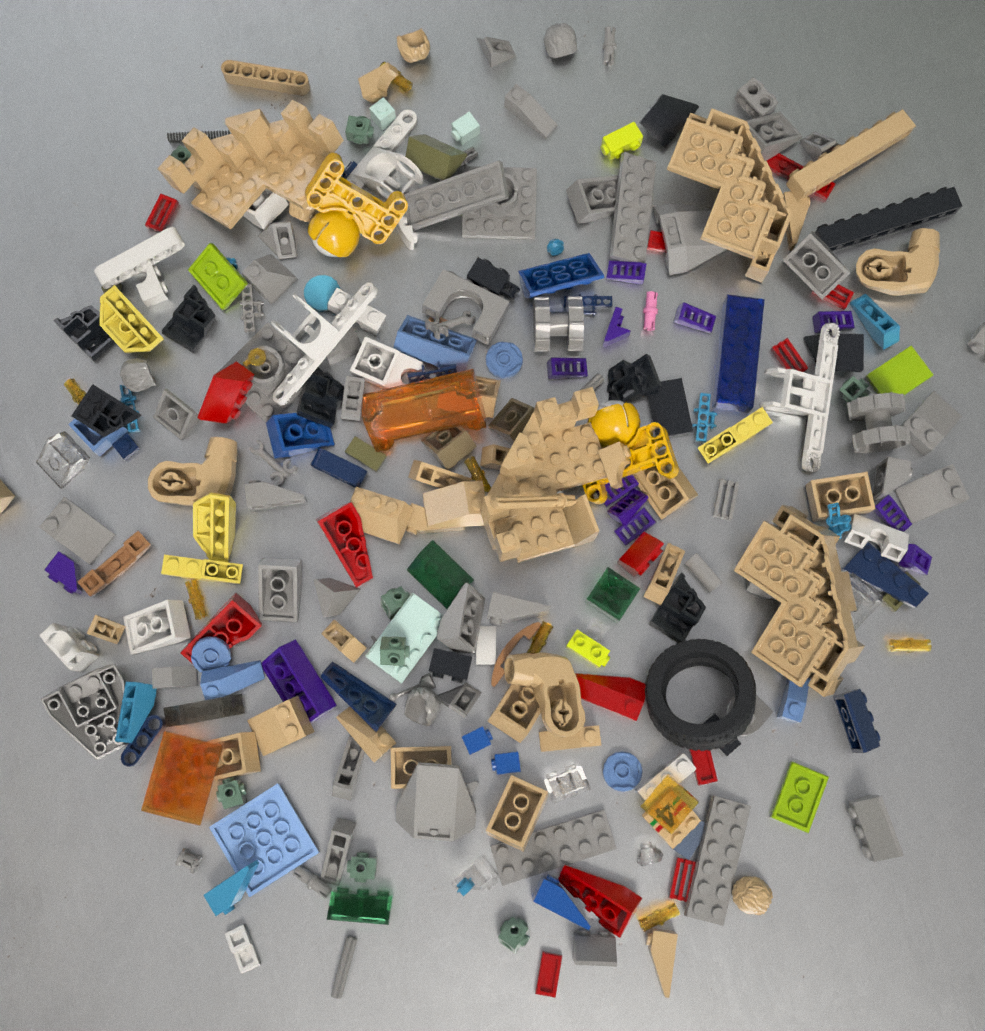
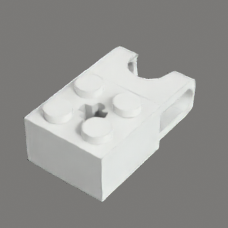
[350,337,425,399]
[40,623,100,673]

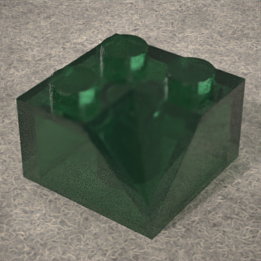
[585,567,641,623]

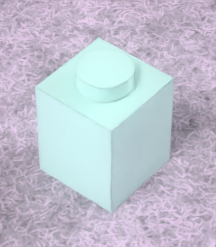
[369,97,396,131]
[451,112,480,145]

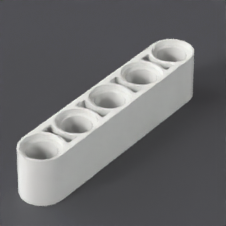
[94,227,185,289]

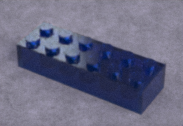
[712,294,765,413]

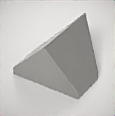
[477,37,516,67]
[800,132,842,162]
[258,221,297,259]
[313,578,361,618]
[438,682,482,718]

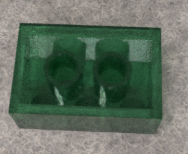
[407,540,475,610]
[327,887,394,925]

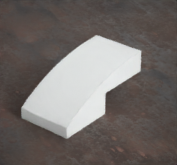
[476,626,496,665]
[225,925,261,974]

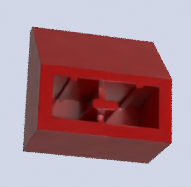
[617,532,664,577]

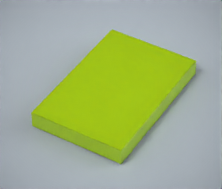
[188,243,248,310]
[865,346,933,395]
[770,761,829,833]

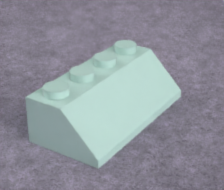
[365,593,443,683]

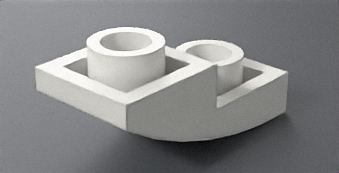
[396,216,417,250]

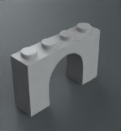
[422,269,510,345]

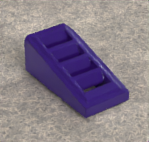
[606,261,647,285]
[673,302,716,333]
[812,311,855,333]
[547,357,588,379]
[596,475,639,507]
[607,488,649,526]
[873,494,912,532]
[614,507,657,546]

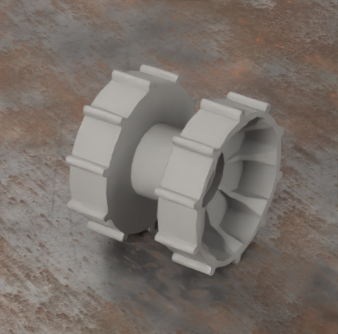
[533,296,584,352]
[847,392,911,454]

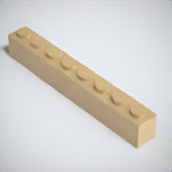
[786,109,916,201]

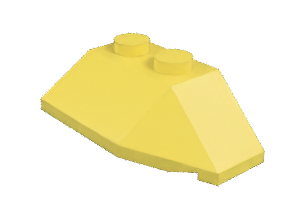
[100,285,164,353]
[193,492,236,562]

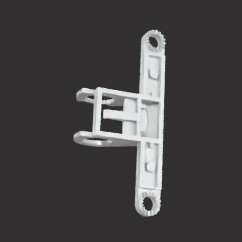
[346,110,423,205]
[270,283,378,406]
[759,323,840,472]

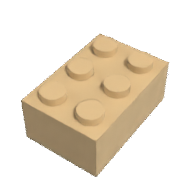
[805,472,875,522]
[391,746,452,789]
[486,775,548,852]

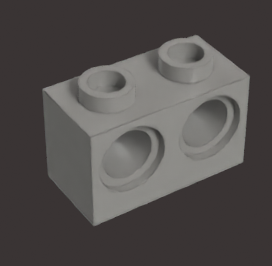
[734,77,778,119]
[341,376,365,421]

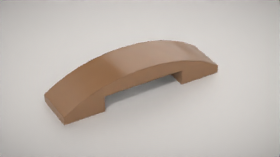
[78,531,151,597]
[491,622,541,687]

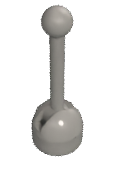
[389,673,436,701]

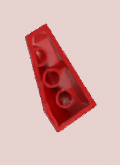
[316,502,373,588]
[180,593,262,664]
[575,673,646,722]
[558,865,643,938]

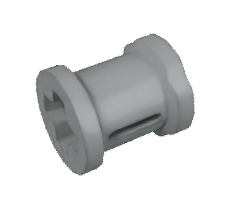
[175,848,202,874]

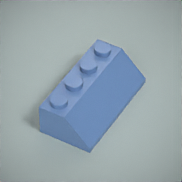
[393,315,477,375]

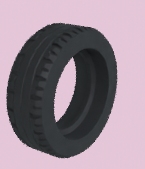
[645,639,756,751]

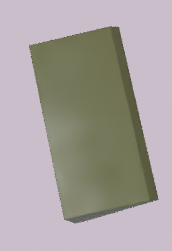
[405,134,468,181]

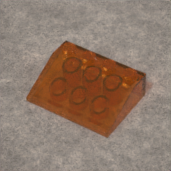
[141,731,223,826]

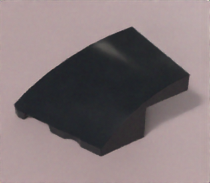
[639,94,699,148]
[162,285,215,353]
[53,305,115,362]
[803,334,864,376]
[607,354,662,403]
[297,367,345,428]
[71,384,141,437]
[649,572,706,643]

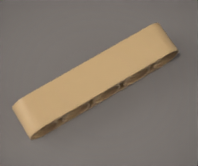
[221,60,310,96]

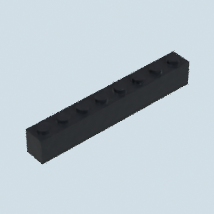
[815,187,962,252]

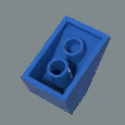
[266,413,335,459]
[532,874,591,930]

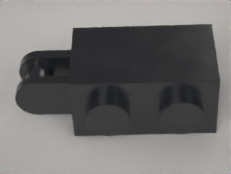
[467,257,520,301]

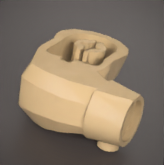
[855,228,940,296]
[148,437,238,507]
[504,652,585,738]

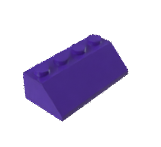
[261,639,337,724]

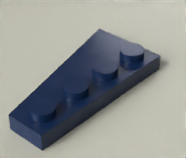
[842,542,929,609]
[320,661,397,732]

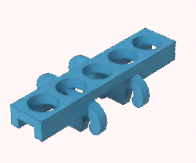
[119,385,140,433]
[692,393,718,443]
[826,502,852,539]

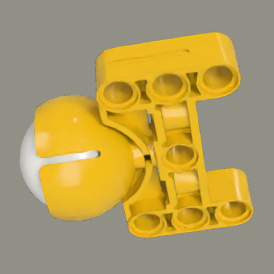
[305,153,408,258]
[583,400,679,505]

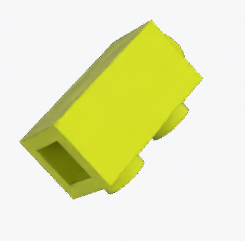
[600,122,643,160]
[566,629,610,668]

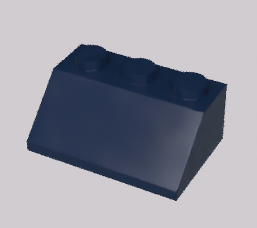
[833,689,881,753]

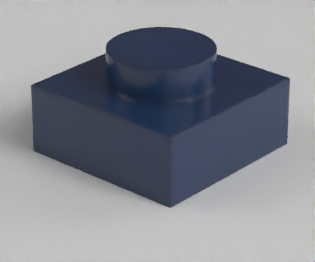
[112,433,140,461]

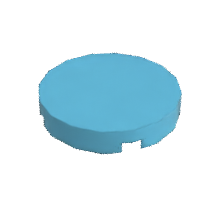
[304,275,340,312]

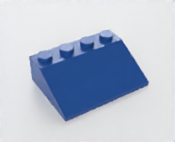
[518,253,605,298]

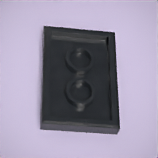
[646,378,693,437]

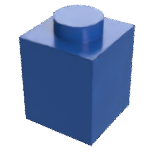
[462,726,493,755]
[491,752,521,775]

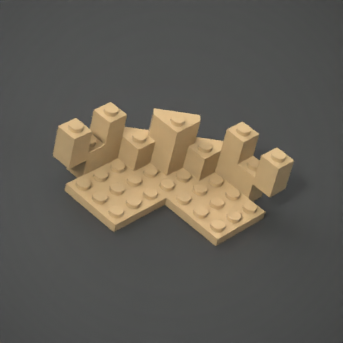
[158,100,344,229]
[667,108,792,283]
[481,387,608,563]
[734,505,865,697]

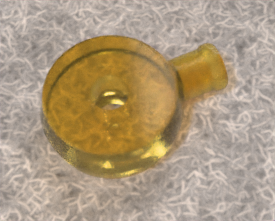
[243,348,266,367]

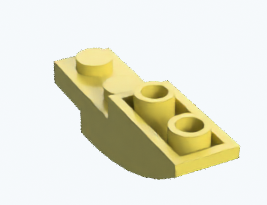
[698,407,773,464]
[161,554,243,584]

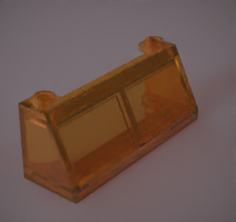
[362,369,486,452]

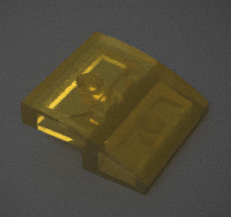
[640,774,699,834]

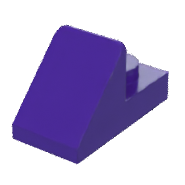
[603,307,631,347]
[898,544,932,575]

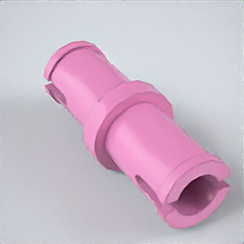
[643,291,658,331]

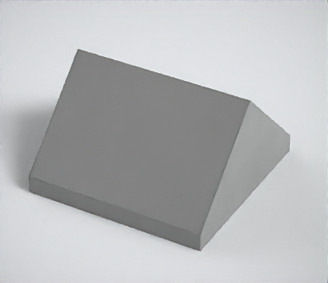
[153,389,199,440]

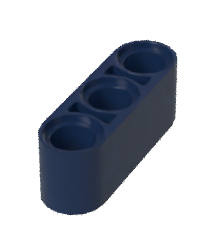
[310,448,368,488]
[121,715,167,767]

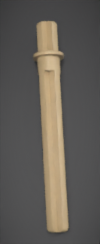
[492,493,577,509]

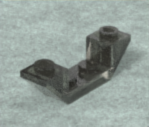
[163,694,245,727]

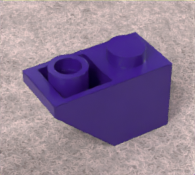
[44,551,83,595]

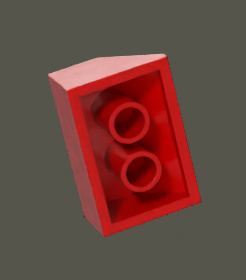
[197,361,255,424]

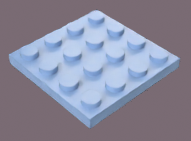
[209,783,320,897]

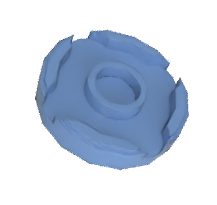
[486,342,523,379]
[191,637,231,673]
[602,751,643,792]

